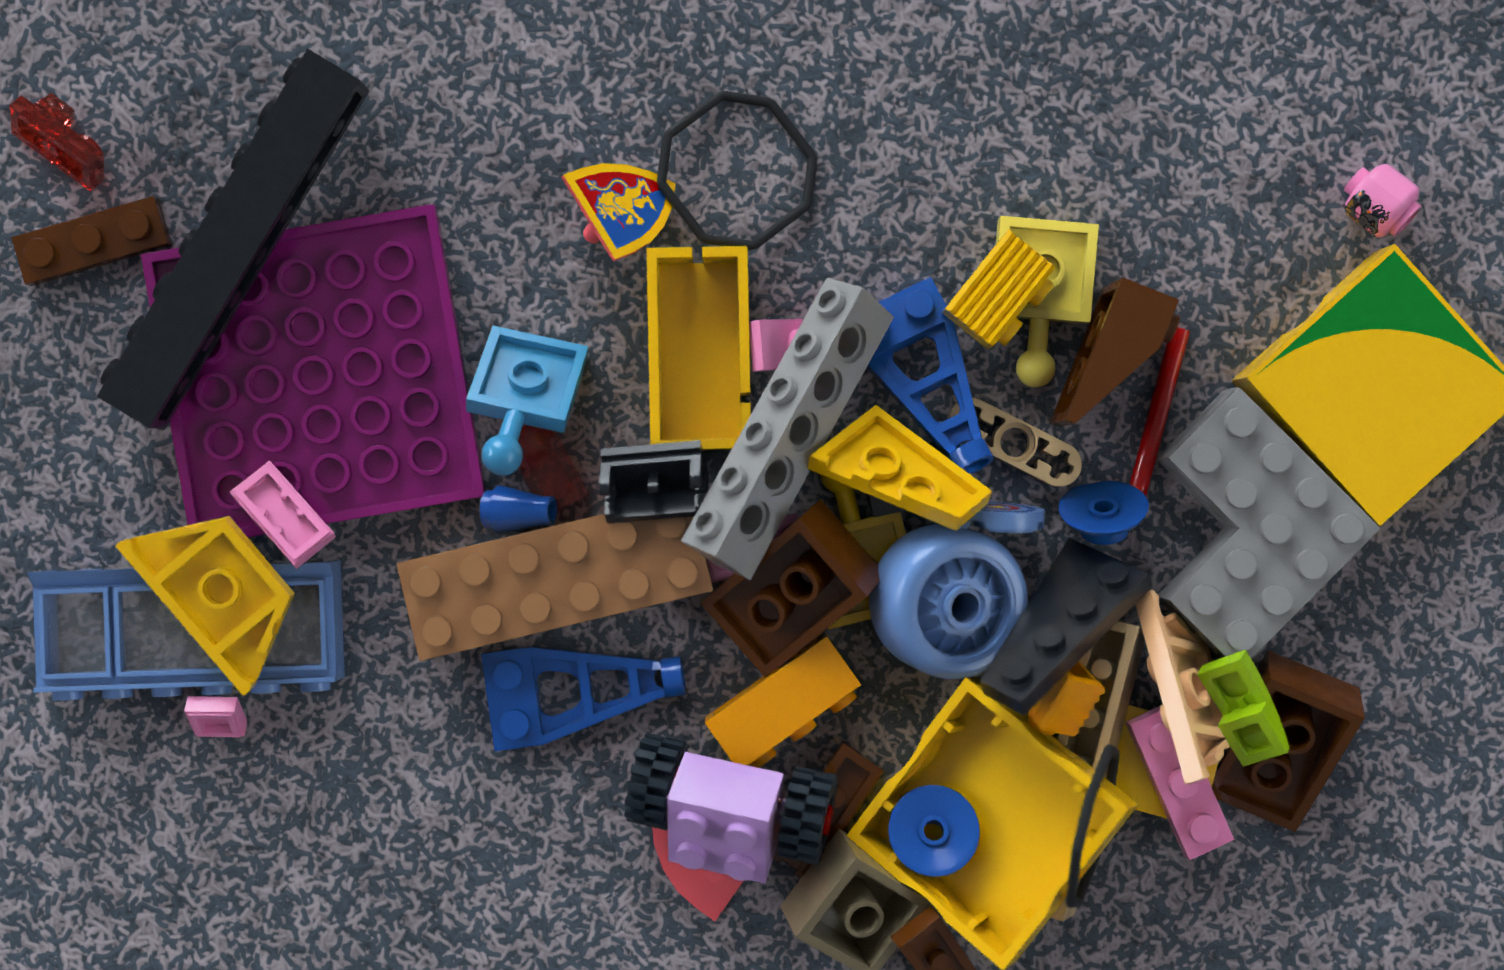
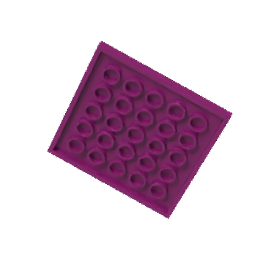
[141,204,486,538]

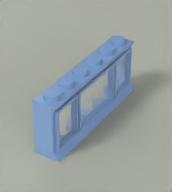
[27,560,345,701]

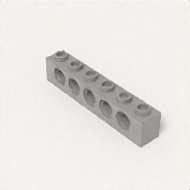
[681,278,894,580]

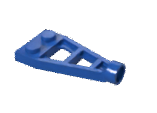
[867,277,994,475]
[481,646,686,751]

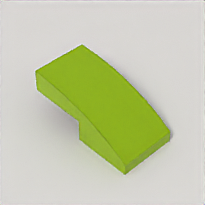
[1197,649,1290,766]

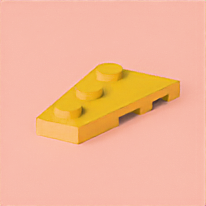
[807,405,992,531]

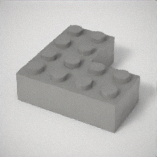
[1156,387,1381,659]

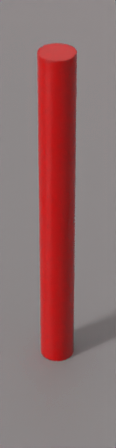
[1129,327,1190,496]

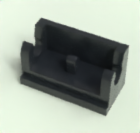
[599,440,709,524]

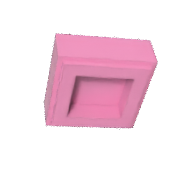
[184,696,247,737]

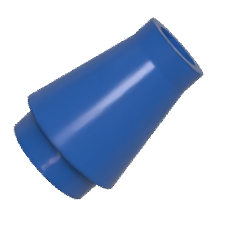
[480,485,558,534]

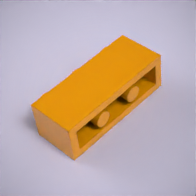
[705,632,861,768]

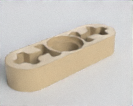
[947,398,1082,487]

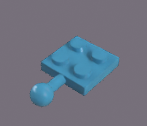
[466,326,588,476]

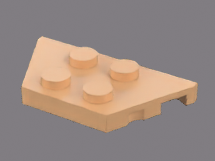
[1135,590,1230,784]

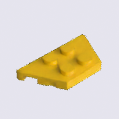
[115,516,295,696]

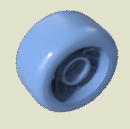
[869,524,1028,680]

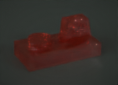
[9,93,104,192]
[518,424,590,511]

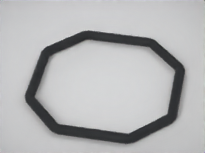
[657,91,817,250]
[1066,744,1120,908]

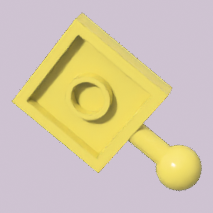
[996,216,1099,388]

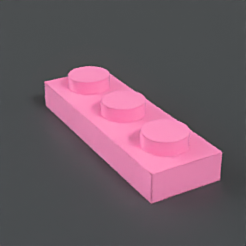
[1125,705,1234,860]

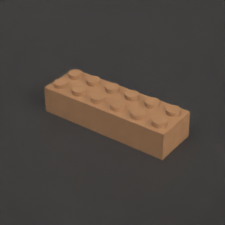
[396,514,714,661]

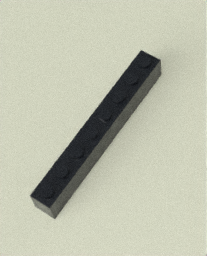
[96,48,370,430]

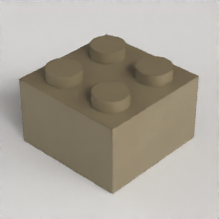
[780,829,931,970]

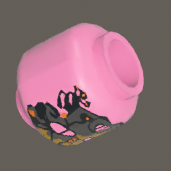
[1343,164,1422,238]

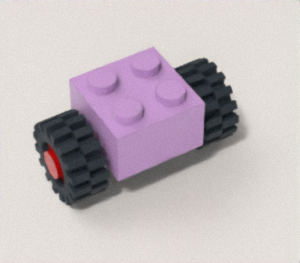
[625,733,838,884]

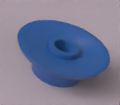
[1058,480,1149,545]
[888,785,980,877]

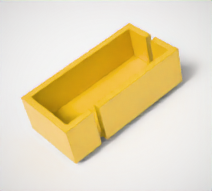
[646,246,751,450]

